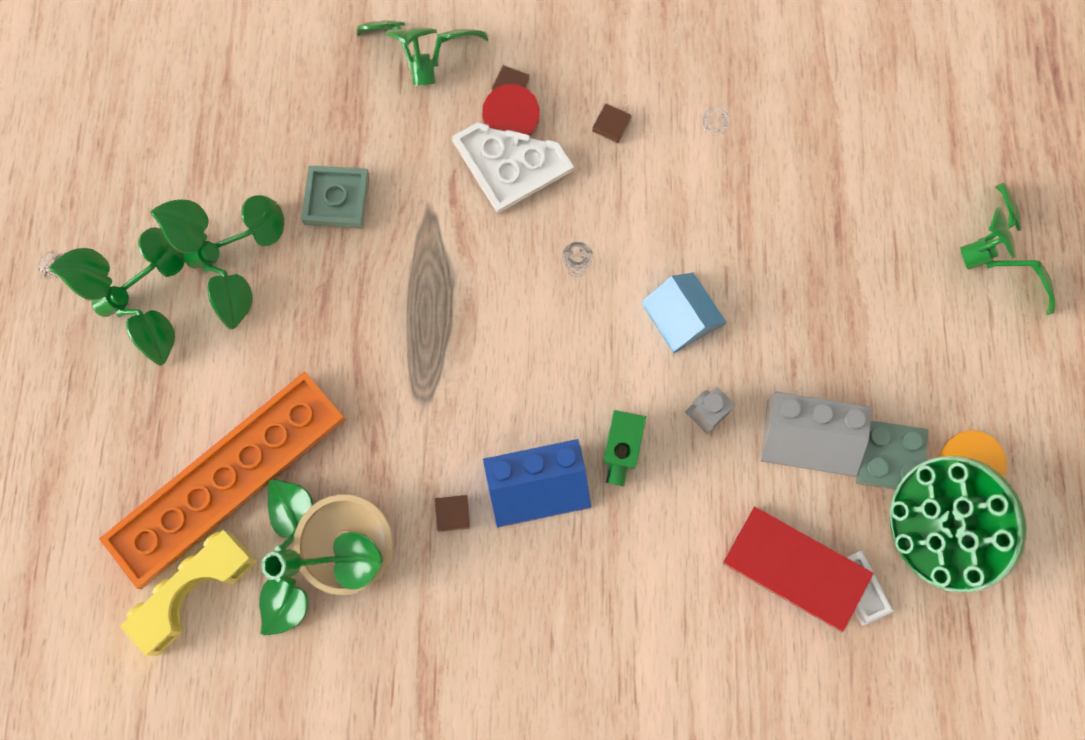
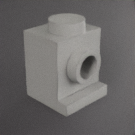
[685,387,736,434]

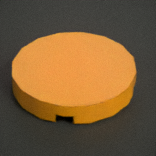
[940,430,1007,477]

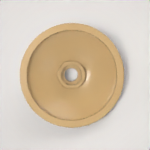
[293,494,393,595]

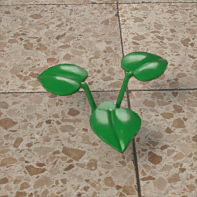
[356,20,488,85]
[960,182,1056,315]
[150,195,284,330]
[49,227,185,366]
[259,479,382,635]

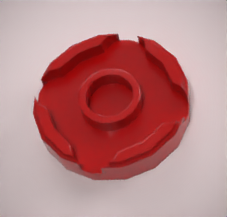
[482,84,540,137]

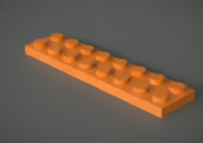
[99,371,346,589]

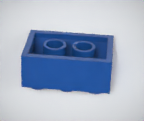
[483,439,591,528]

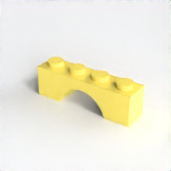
[120,530,258,656]

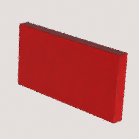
[722,506,874,633]

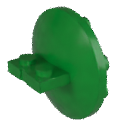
[890,456,1027,593]

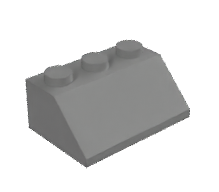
[760,392,872,477]

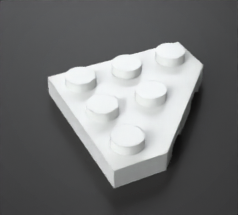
[452,122,574,214]

